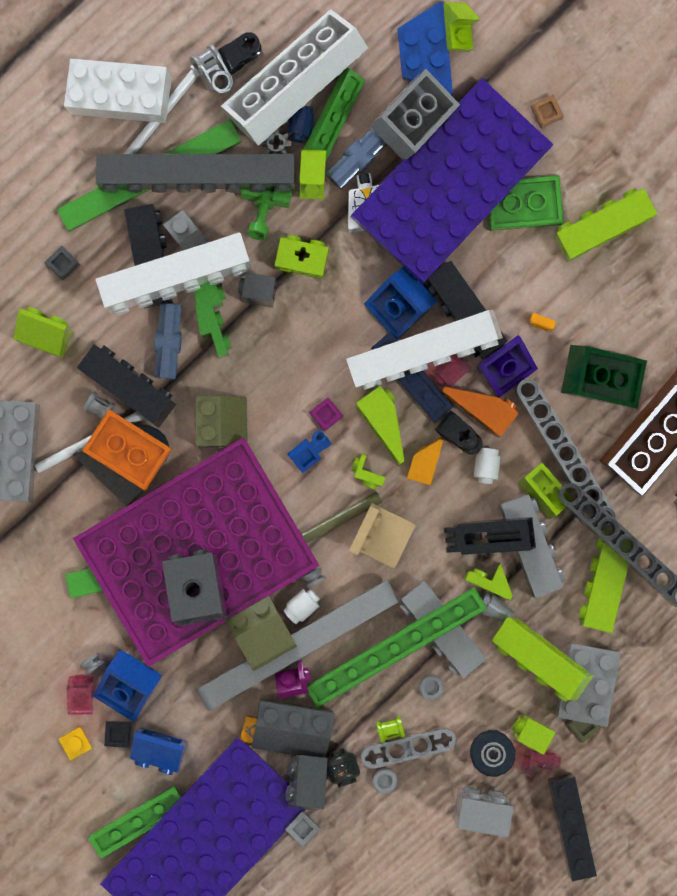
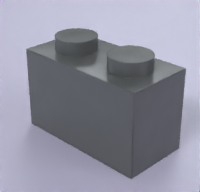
[238,272,277,308]
[285,755,328,810]

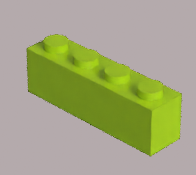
[554,188,658,263]
[578,529,636,633]
[492,617,594,702]

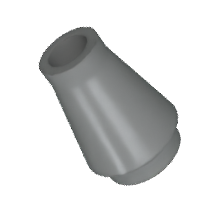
[480,591,514,622]

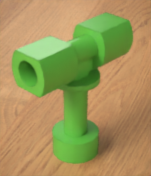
[241,188,292,240]

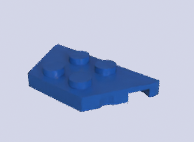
[397,2,453,96]

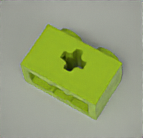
[275,235,329,279]
[512,714,556,755]

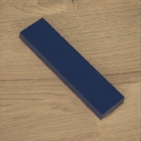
[371,332,453,423]

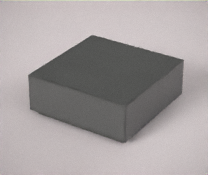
[44,246,80,281]

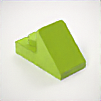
[443,2,480,52]
[299,149,326,200]
[464,563,513,600]

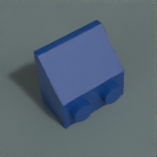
[364,267,438,340]
[93,649,163,722]
[130,727,188,775]

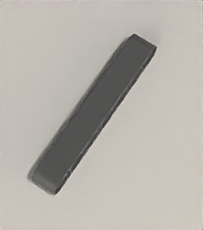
[557,483,677,607]

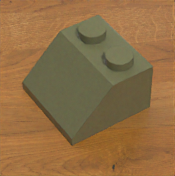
[196,396,247,448]
[226,596,297,671]

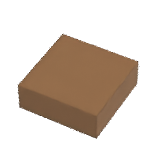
[531,95,564,129]

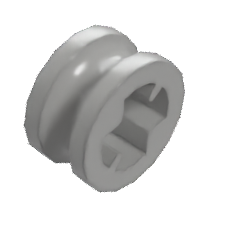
[301,567,326,588]
[80,652,105,676]

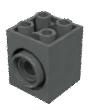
[162,550,228,627]

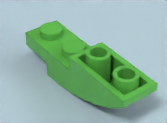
[195,282,231,358]

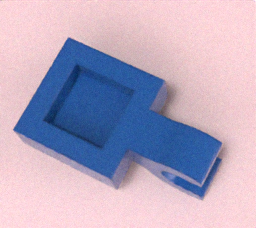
[287,429,332,474]

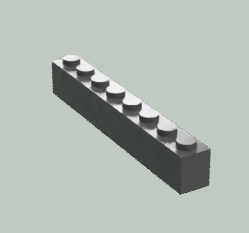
[96,154,295,193]

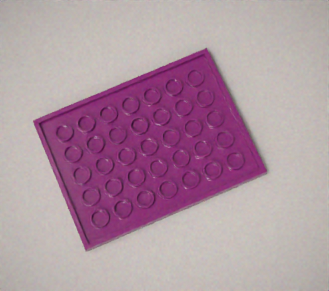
[73,437,320,667]

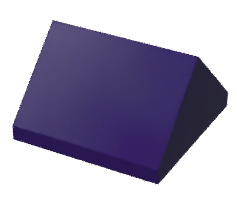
[476,335,538,397]

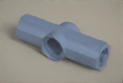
[326,129,387,190]
[154,304,182,380]

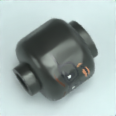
[327,749,360,788]

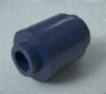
[287,106,314,143]

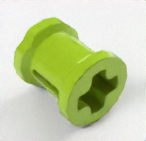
[376,716,405,743]

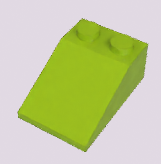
[356,386,404,466]

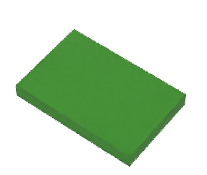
[488,175,564,231]

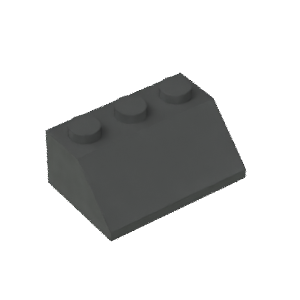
[251,698,335,758]

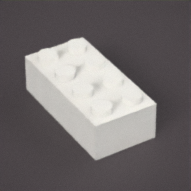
[64,58,172,123]

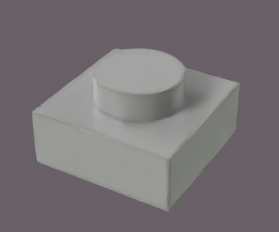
[285,811,320,847]

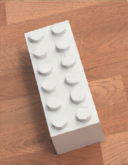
[221,9,368,146]
[96,233,252,316]
[346,310,503,390]

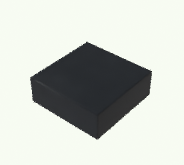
[104,721,131,748]

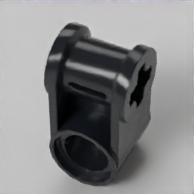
[218,32,262,75]
[435,411,483,455]

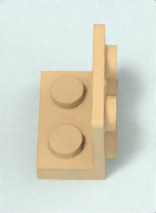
[349,503,415,568]

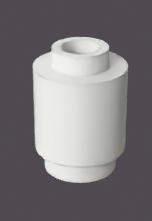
[473,448,501,484]
[283,588,320,624]

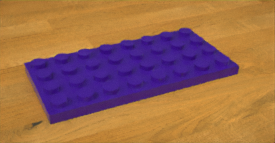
[350,78,554,284]
[100,736,306,896]

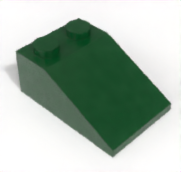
[561,345,647,409]

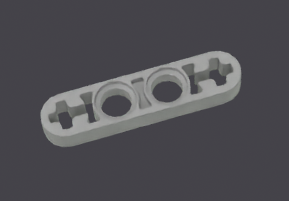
[361,728,456,768]

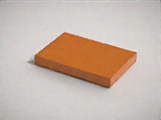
[82,409,172,491]

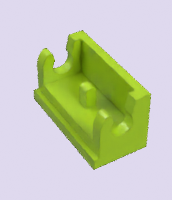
[517,463,574,520]

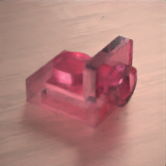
[433,354,471,388]
[66,674,94,715]
[522,748,562,777]

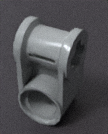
[190,44,233,93]

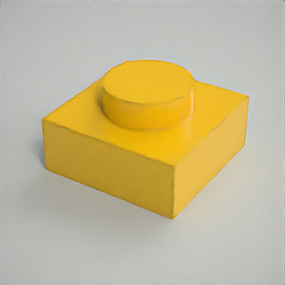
[59,726,93,761]

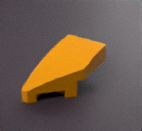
[407,437,444,485]

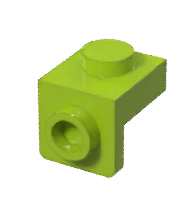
[351,454,386,490]

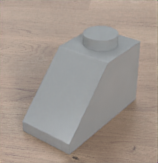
[163,210,208,251]

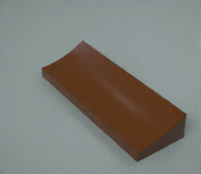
[600,370,677,495]

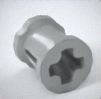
[83,392,116,420]

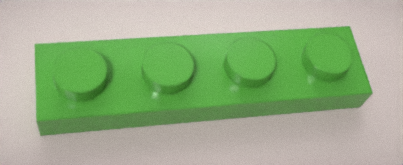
[304,68,365,159]
[88,785,181,859]

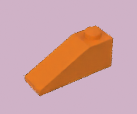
[441,387,519,438]

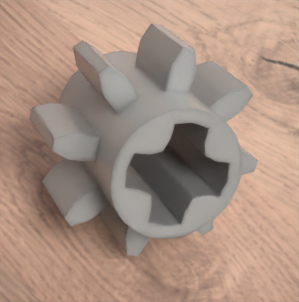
[261,129,292,154]

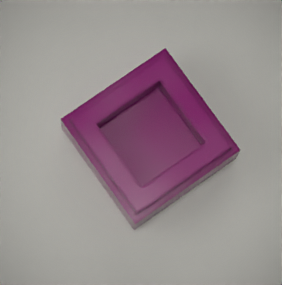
[309,397,344,432]

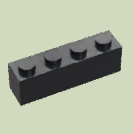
[124,204,173,309]
[425,261,508,360]
[77,344,176,428]
[548,773,597,882]

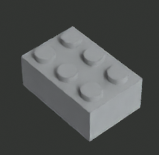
[370,69,460,160]
[555,642,621,727]
[453,786,513,838]

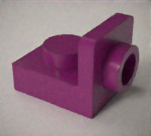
[275,660,311,699]

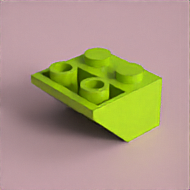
[13,307,73,358]

